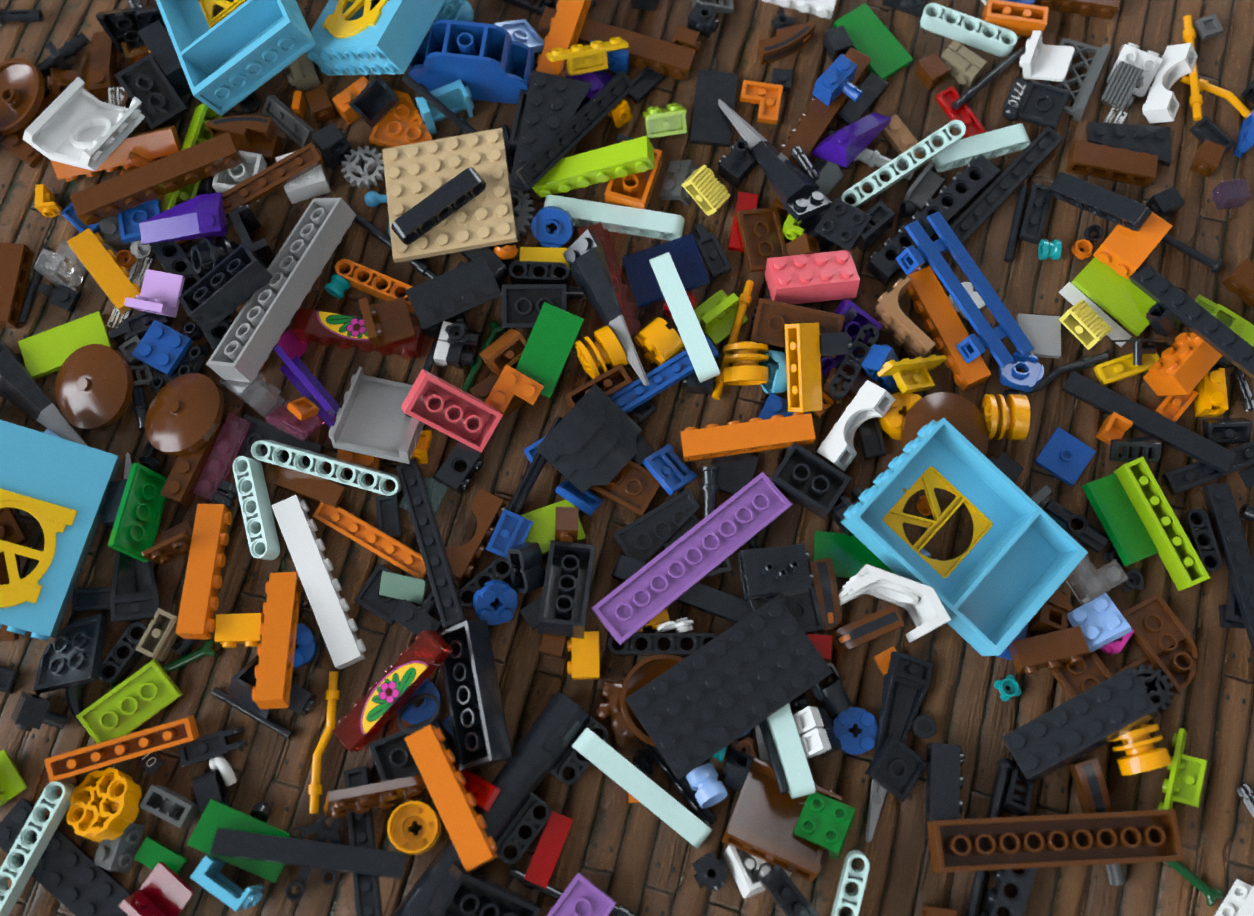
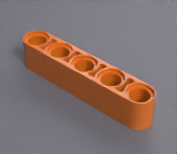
[335,259,415,313]

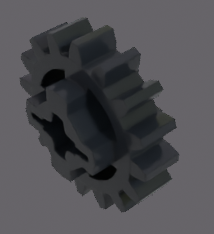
[1130,664,1175,713]

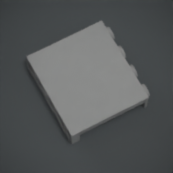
[329,366,425,464]

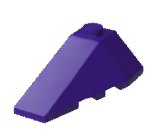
[812,112,891,168]

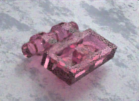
[266,401,324,442]

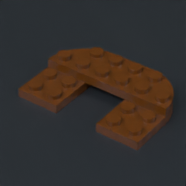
[1050,593,1198,704]

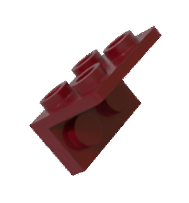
[119,862,195,916]

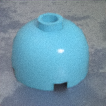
[435,0,474,22]
[760,350,787,394]

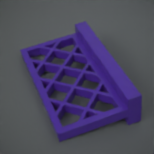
[274,345,341,428]

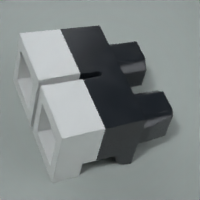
[433,321,480,369]
[793,706,842,758]

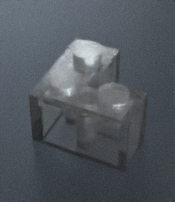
[33,240,87,291]
[220,372,285,420]
[1065,555,1129,605]

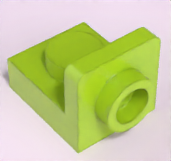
[783,214,804,240]

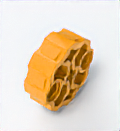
[66,767,142,843]

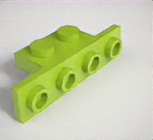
[1158,728,1208,810]

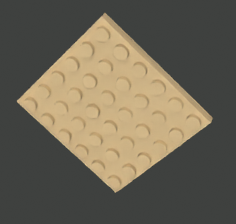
[382,128,518,263]

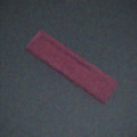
[193,413,251,501]

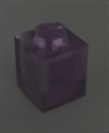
[1212,178,1251,210]

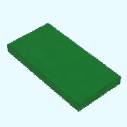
[833,3,913,80]
[516,302,584,399]
[108,463,168,562]
[1081,473,1158,567]
[813,531,895,580]
[187,798,298,883]

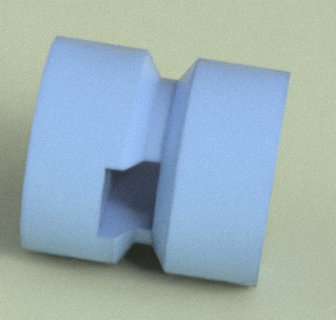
[686,763,728,808]

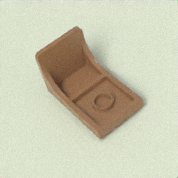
[872,276,936,359]

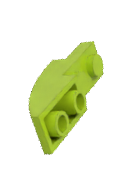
[1194,294,1254,347]

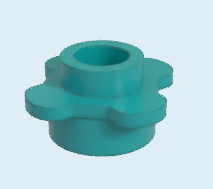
[994,675,1022,702]

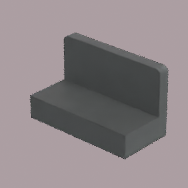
[806,158,844,196]
[903,161,945,212]

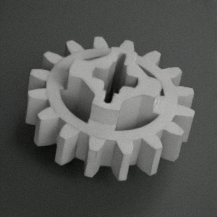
[341,146,385,190]

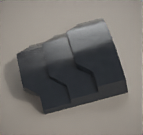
[535,384,642,494]

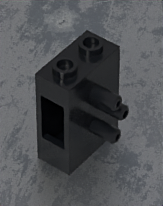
[738,544,814,600]

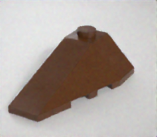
[80,31,119,102]

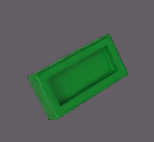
[133,836,189,876]

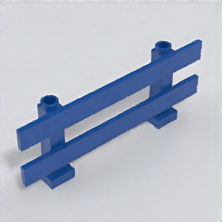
[895,211,1035,368]

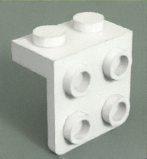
[1020,30,1075,82]
[1106,43,1163,97]

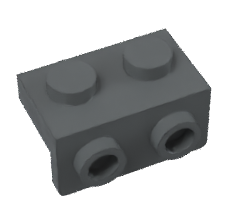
[659,160,698,206]
[94,823,145,873]

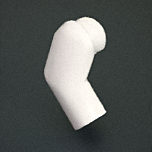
[209,755,237,786]

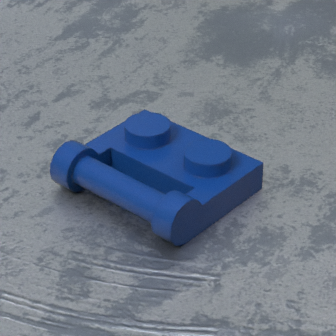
[642,443,698,496]

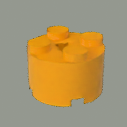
[634,317,684,366]
[878,392,922,440]

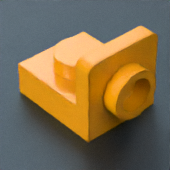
[607,99,633,128]
[34,184,63,217]
[411,430,432,464]

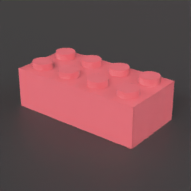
[765,250,860,305]
[401,369,503,453]

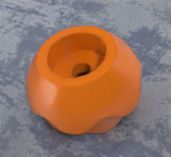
[492,244,518,260]

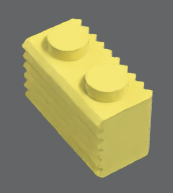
[682,165,731,216]
[1059,300,1112,350]

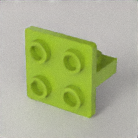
[642,103,687,139]
[694,290,748,345]
[0,750,27,807]

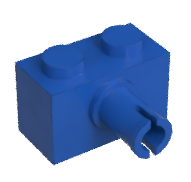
[813,54,864,106]
[855,344,900,393]

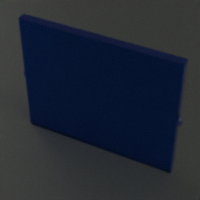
[622,233,710,308]

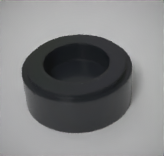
[911,715,936,739]

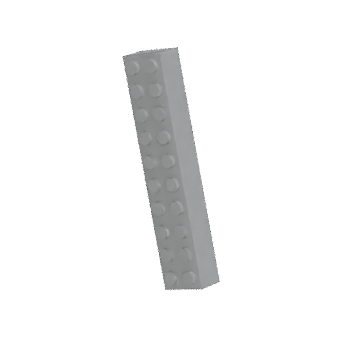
[206,198,356,383]

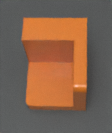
[1095,412,1133,445]

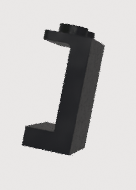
[228,205,276,268]

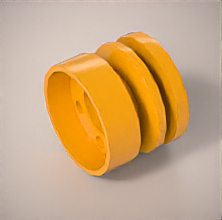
[574,325,628,379]
[723,341,769,386]
[980,394,1030,440]
[1110,723,1172,776]
[387,801,442,855]

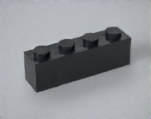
[924,743,964,841]

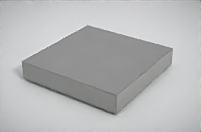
[1016,314,1061,359]

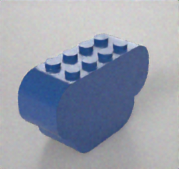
[408,19,535,104]

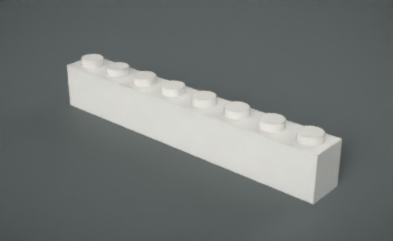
[271,495,366,670]

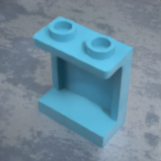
[415,79,475,135]
[190,855,265,911]

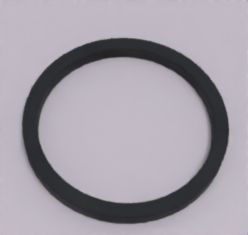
[397,693,441,734]

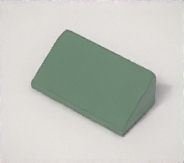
[379,571,429,605]

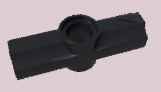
[1042,499,1109,553]

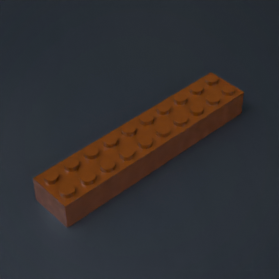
[927,809,1184,873]

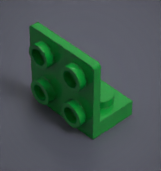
[794,792,856,860]

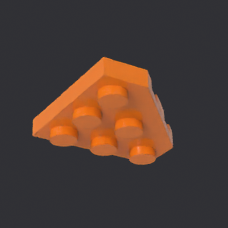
[369,89,433,148]

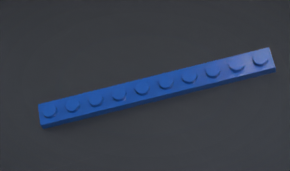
[523,336,719,464]

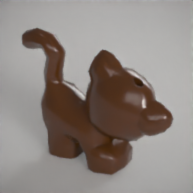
[595,680,635,747]

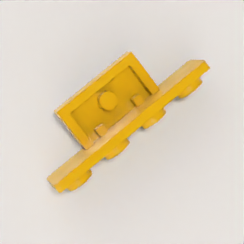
[546,37,629,76]
[877,354,947,394]

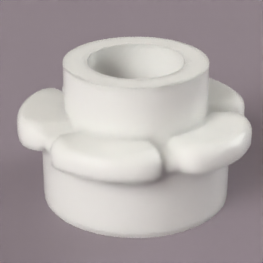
[130,240,151,259]

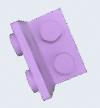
[124,269,185,318]

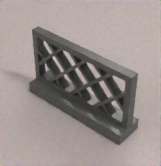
[1043,38,1111,122]

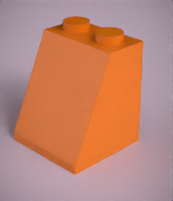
[1093,201,1172,280]

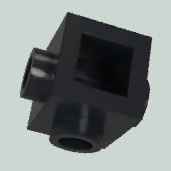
[687,2,719,38]
[692,851,729,892]

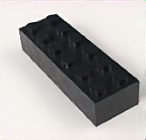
[436,620,512,771]
[1002,668,1158,784]

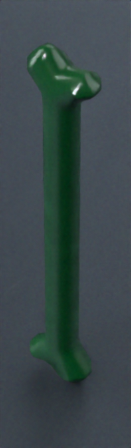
[461,321,506,393]
[111,639,217,689]
[1164,861,1223,906]

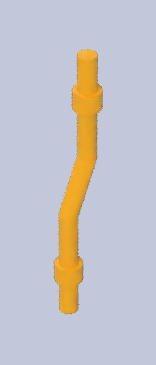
[1182,15,1203,121]
[1180,75,1252,119]
[712,280,754,400]
[308,671,340,814]

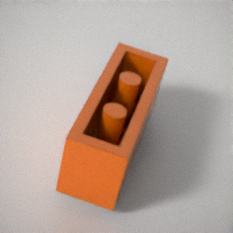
[981,0,1048,37]

